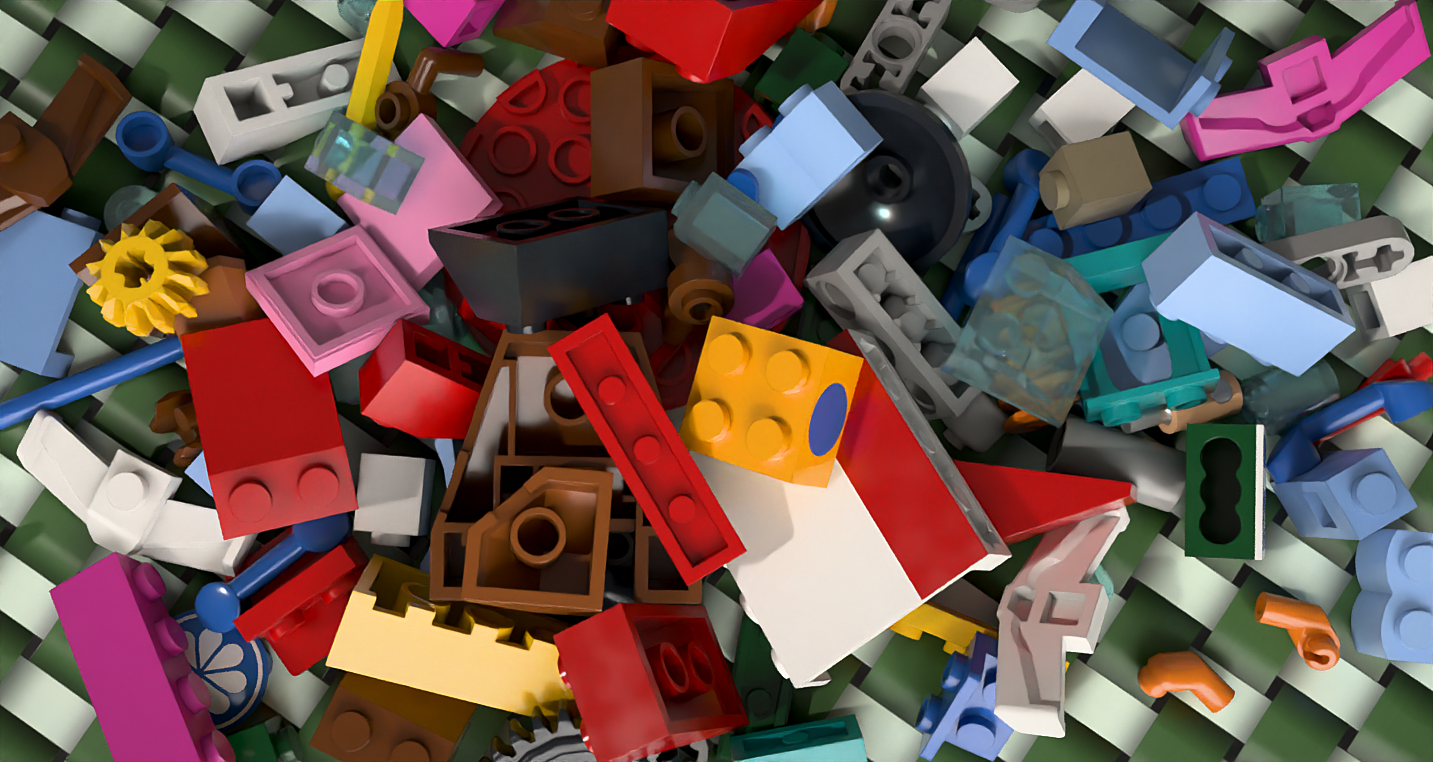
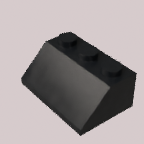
[428,196,670,334]

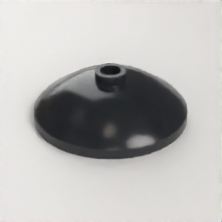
[799,90,972,274]

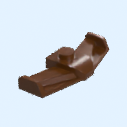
[0,53,132,232]

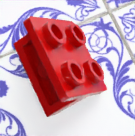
[225,525,370,676]

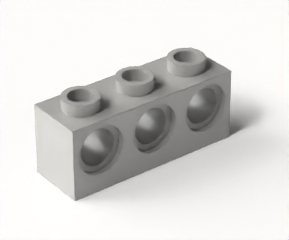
[802,228,998,420]

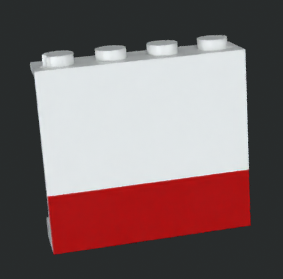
[689,328,1012,688]

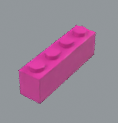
[49,551,236,762]

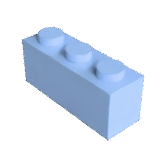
[1141,211,1356,377]

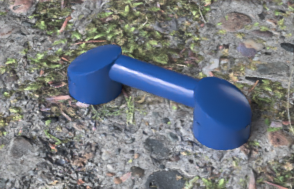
[115,111,282,216]
[955,149,1051,309]
[1266,379,1433,484]
[195,512,353,633]

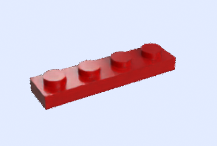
[547,313,747,586]

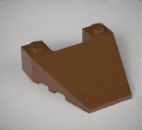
[429,329,702,604]

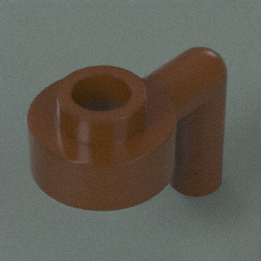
[375,46,484,143]
[659,260,735,346]

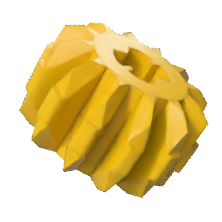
[85,219,210,337]

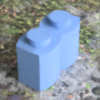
[734,80,883,230]
[1350,529,1433,664]

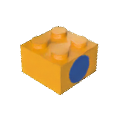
[679,315,864,488]

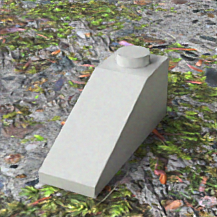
[193,38,402,166]

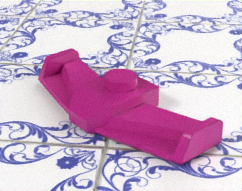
[1179,0,1431,162]

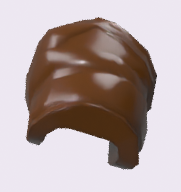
[149,389,203,467]

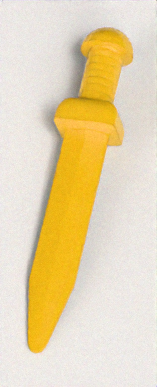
[325,0,403,202]

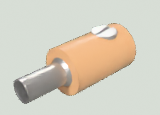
[1121,369,1243,434]

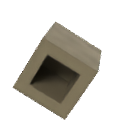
[1038,131,1152,230]

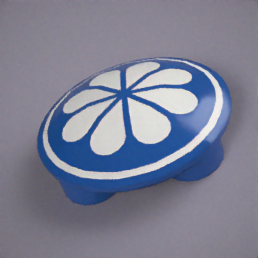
[173,609,273,733]

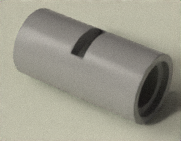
[1046,413,1186,512]

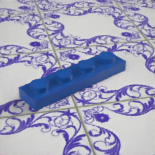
[1012,156,1258,290]

